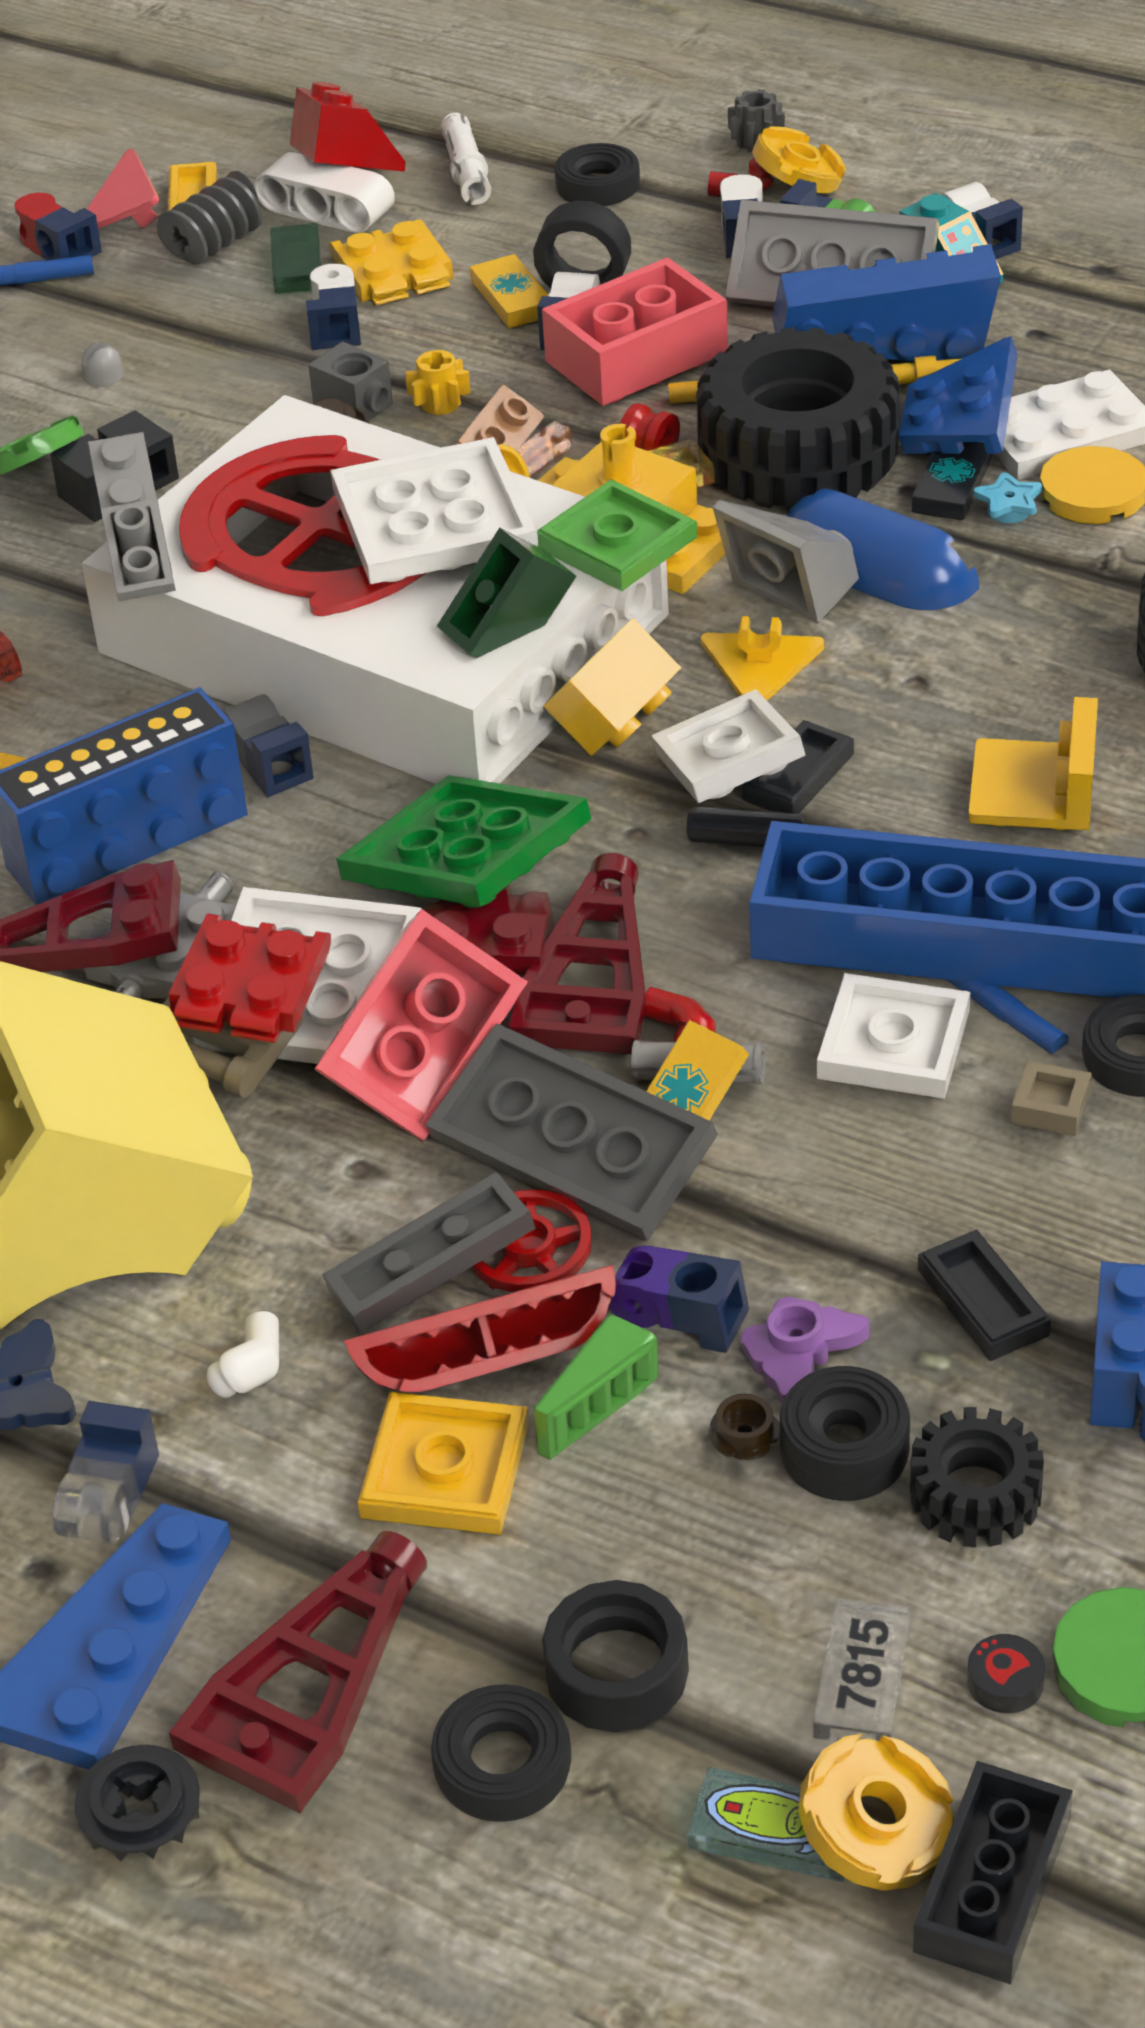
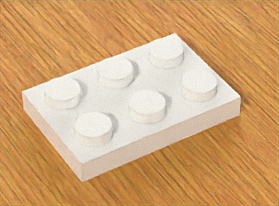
[994,369,1145,480]

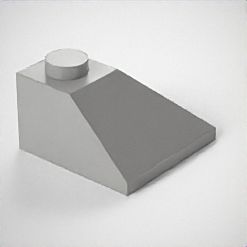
[712,500,859,623]

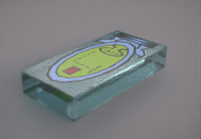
[688,1767,845,1882]

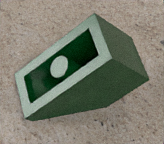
[437,527,577,658]

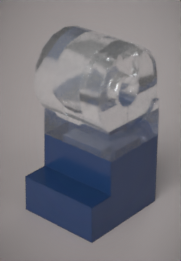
[53,1401,159,1544]

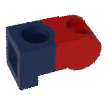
[14,192,102,260]

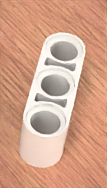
[254,152,395,233]

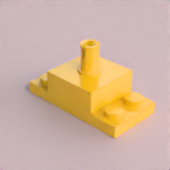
[538,424,725,594]

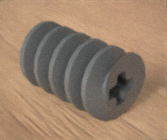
[157,171,262,264]

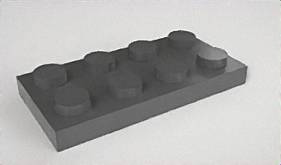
[425,1023,718,1242]

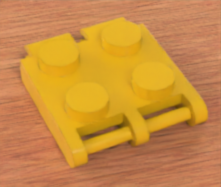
[329,219,453,306]

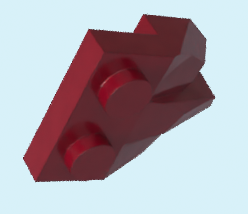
[424,884,555,975]

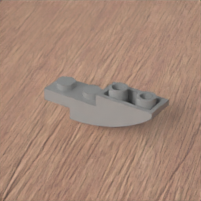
[88,432,176,601]

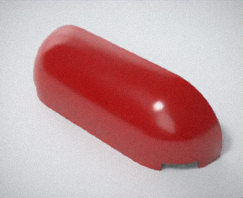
[343,1265,616,1392]

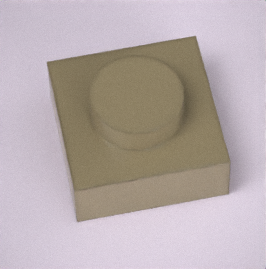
[1011,1060,1092,1137]

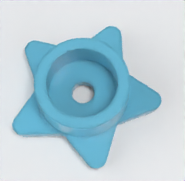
[973,472,1043,523]

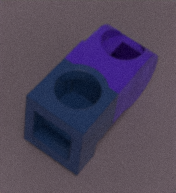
[609,1246,749,1353]

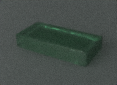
[270,223,322,294]

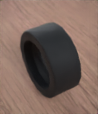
[533,200,631,289]
[542,1580,689,1732]

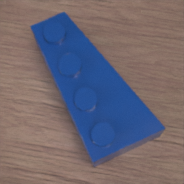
[772,244,1001,361]

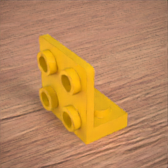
[968,697,1098,830]

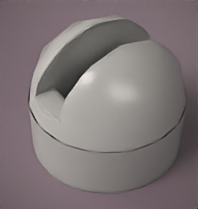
[81,342,124,386]

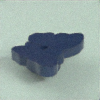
[0,1319,77,1430]

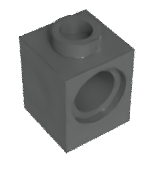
[308,341,393,421]

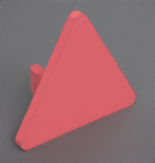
[87,149,159,229]

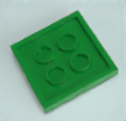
[336,775,592,907]

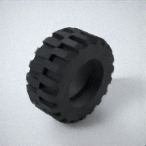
[696,328,899,510]

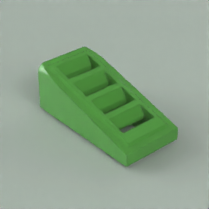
[534,1314,658,1460]

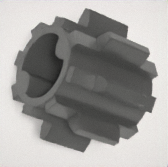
[728,89,785,152]

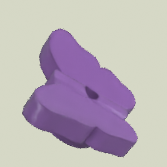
[741,1297,871,1404]

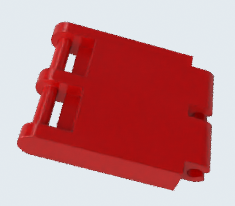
[168,913,331,1043]

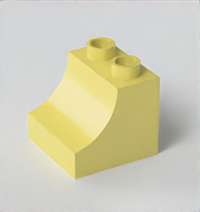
[0,961,253,1330]

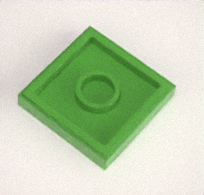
[537,479,697,592]

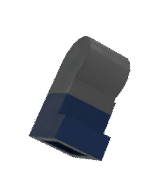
[222,694,314,798]

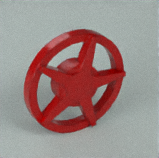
[471,1189,592,1292]

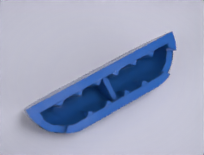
[786,489,979,610]

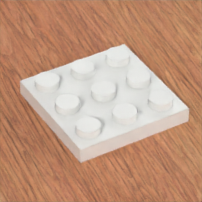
[330,437,538,584]
[193,887,422,1064]

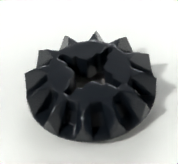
[75,1745,200,1862]

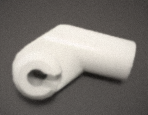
[206,1311,279,1398]

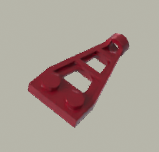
[509,853,646,1055]
[0,860,181,972]
[169,1531,427,1813]

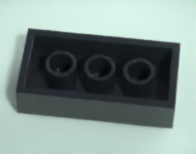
[913,1761,1073,1985]

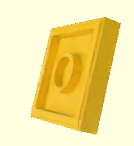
[357,1391,529,1535]

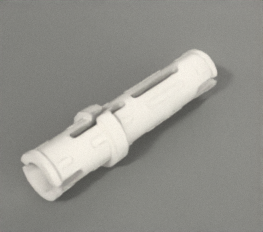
[440,112,491,205]

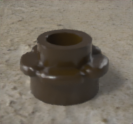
[710,1393,780,1460]

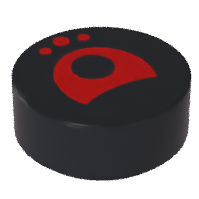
[967,1634,1045,1713]

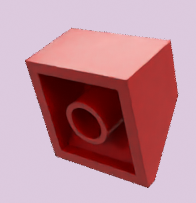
[290,82,406,172]

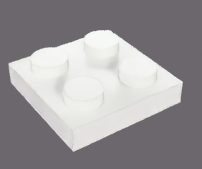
[651,689,806,803]
[817,973,970,1099]

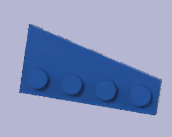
[0,1503,231,1770]

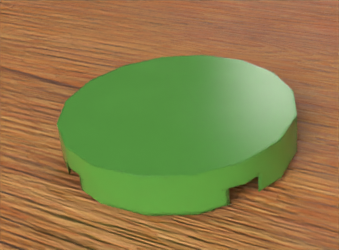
[0,415,85,475]
[1052,1587,1145,1728]

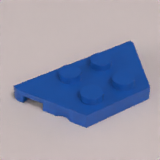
[898,336,1018,454]

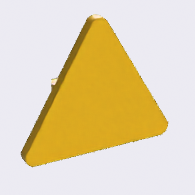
[701,616,824,701]

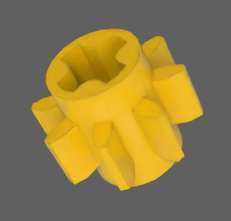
[405,350,471,415]

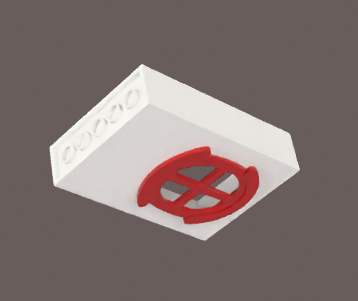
[82,395,669,784]

